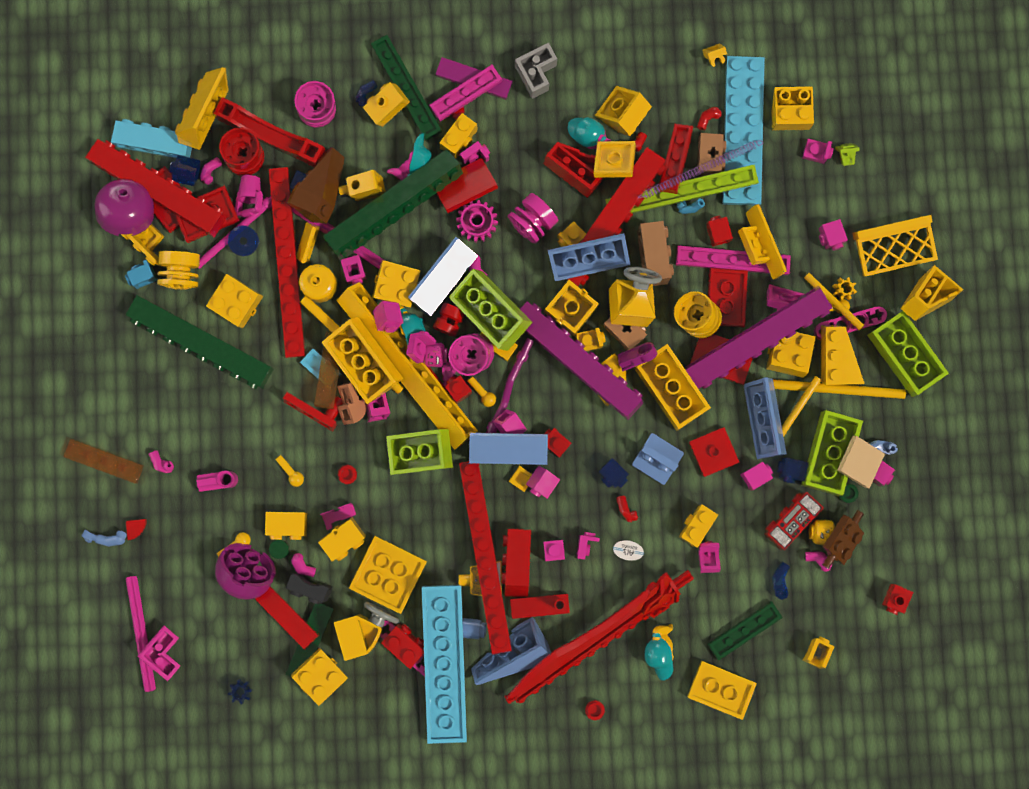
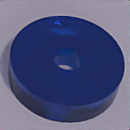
[228,225,259,256]

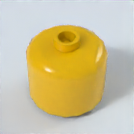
[299,264,338,303]

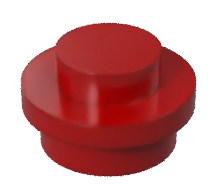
[338,465,357,484]
[585,700,605,720]

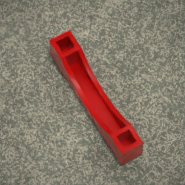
[213,97,326,167]

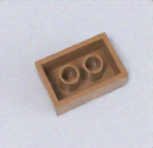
[637,221,674,286]

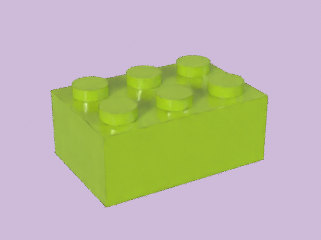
[386,429,453,475]

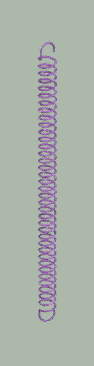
[638,140,763,198]

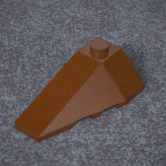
[287,147,345,224]

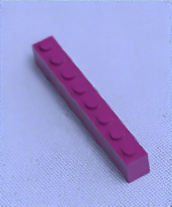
[685,286,832,389]
[520,301,643,420]

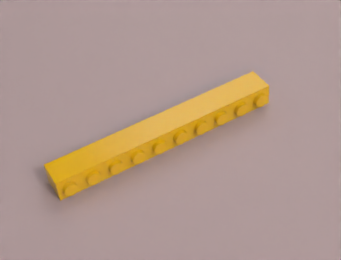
[336,282,478,450]

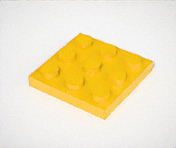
[349,536,427,614]

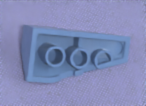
[471,617,551,685]

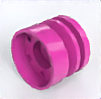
[294,81,336,128]
[508,193,559,244]
[448,333,494,376]

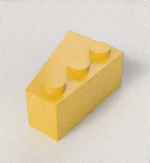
[900,265,964,321]
[821,325,864,385]

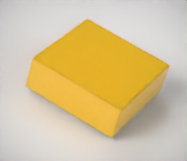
[509,465,532,492]

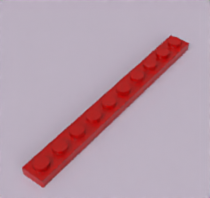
[269,167,306,358]
[459,461,512,655]

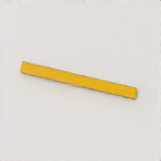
[804,273,864,330]
[782,376,821,437]

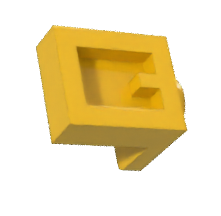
[557,221,586,247]
[576,327,606,351]

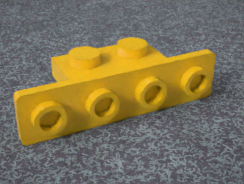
[738,204,787,279]
[121,224,165,266]

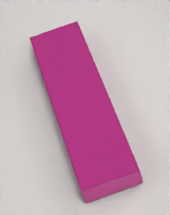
[429,64,502,122]

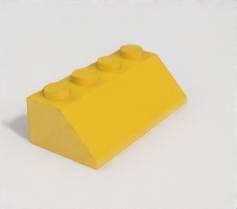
[175,67,228,150]
[322,317,404,404]
[634,344,711,431]

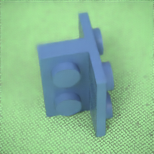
[632,433,684,485]

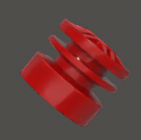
[219,127,265,176]

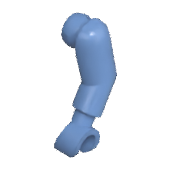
[869,440,898,454]
[82,530,127,547]

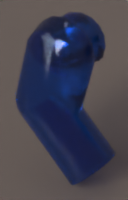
[355,80,377,107]

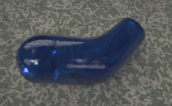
[772,561,790,600]

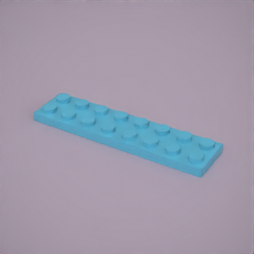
[722,56,765,206]
[422,585,467,744]

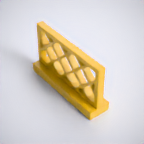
[852,215,938,277]

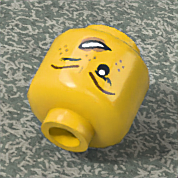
[809,520,835,545]

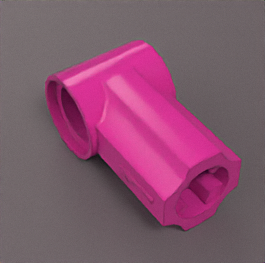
[197,471,238,492]

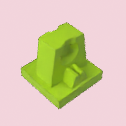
[835,143,859,166]

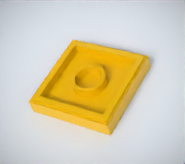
[593,141,636,178]

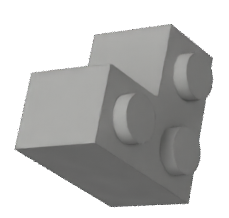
[515,43,557,99]

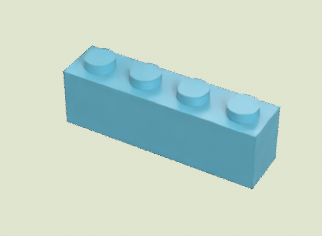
[111,119,192,160]

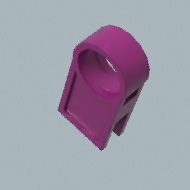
[618,342,658,371]

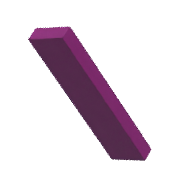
[435,57,512,100]

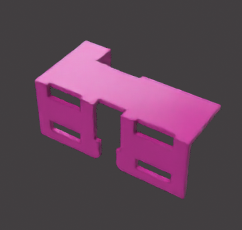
[320,503,356,530]

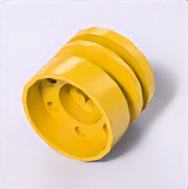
[157,251,200,290]
[674,291,722,338]

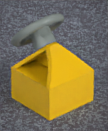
[609,267,662,327]
[334,602,399,661]

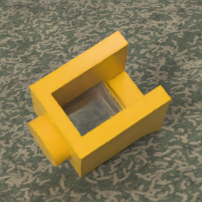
[803,637,834,669]

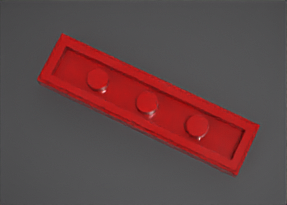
[659,124,693,194]
[255,581,319,649]

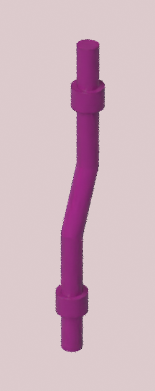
[486,338,534,433]

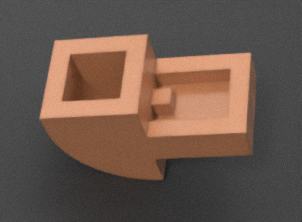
[337,382,367,425]

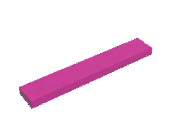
[675,246,791,275]

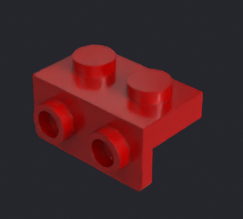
[381,623,424,669]

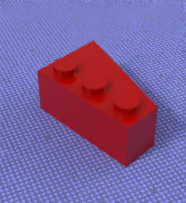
[543,142,605,198]
[501,529,531,597]

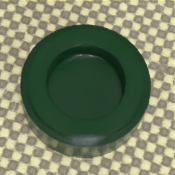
[838,484,859,503]
[269,540,289,559]

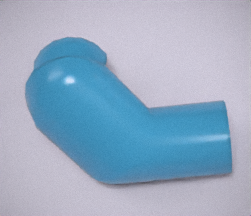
[677,198,705,214]

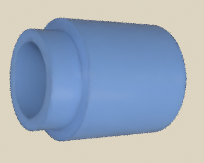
[463,618,487,640]

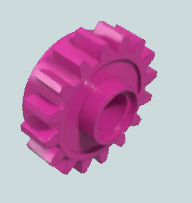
[456,200,498,243]

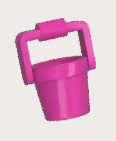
[235,175,263,217]

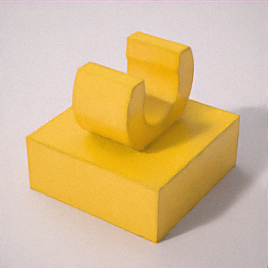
[702,43,727,67]

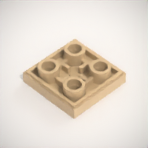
[837,436,885,489]

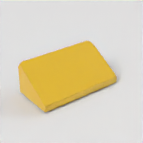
[296,222,320,263]

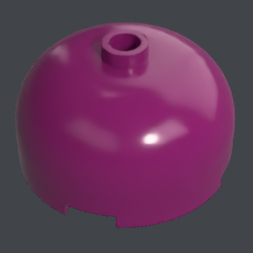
[95,179,154,236]
[215,543,276,600]

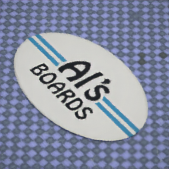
[613,541,644,560]

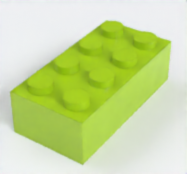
[449,269,533,351]
[867,311,949,397]
[801,410,863,496]

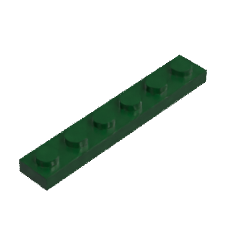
[371,35,442,141]

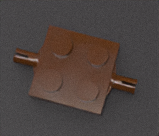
[822,510,864,569]

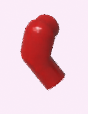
[697,107,722,131]
[635,132,647,153]
[616,496,638,523]

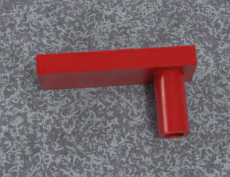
[283,392,343,432]
[510,594,570,619]

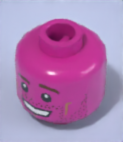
[423,342,448,368]

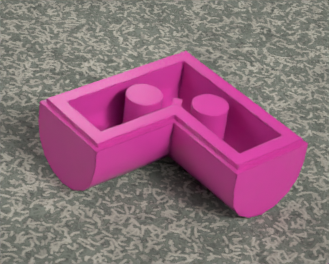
[137,625,180,681]

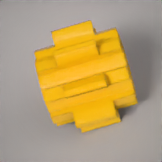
[832,277,857,301]

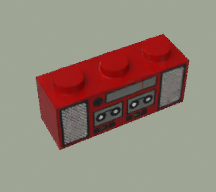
[764,492,824,550]

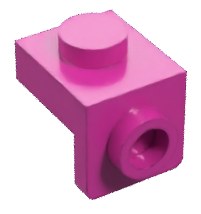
[698,541,721,573]

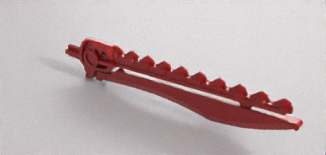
[504,570,694,704]

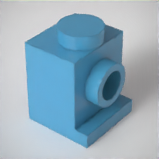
[125,260,158,289]

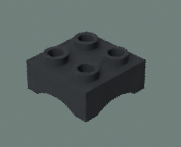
[286,573,333,605]

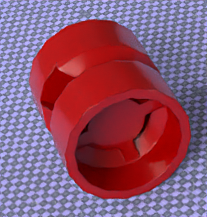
[433,303,465,337]

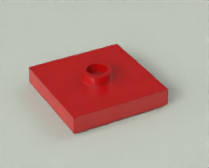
[688,427,739,477]

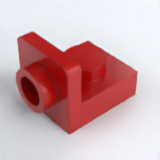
[544,428,572,458]

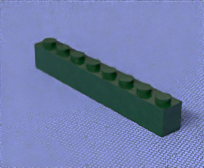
[323,149,463,261]
[126,295,274,389]

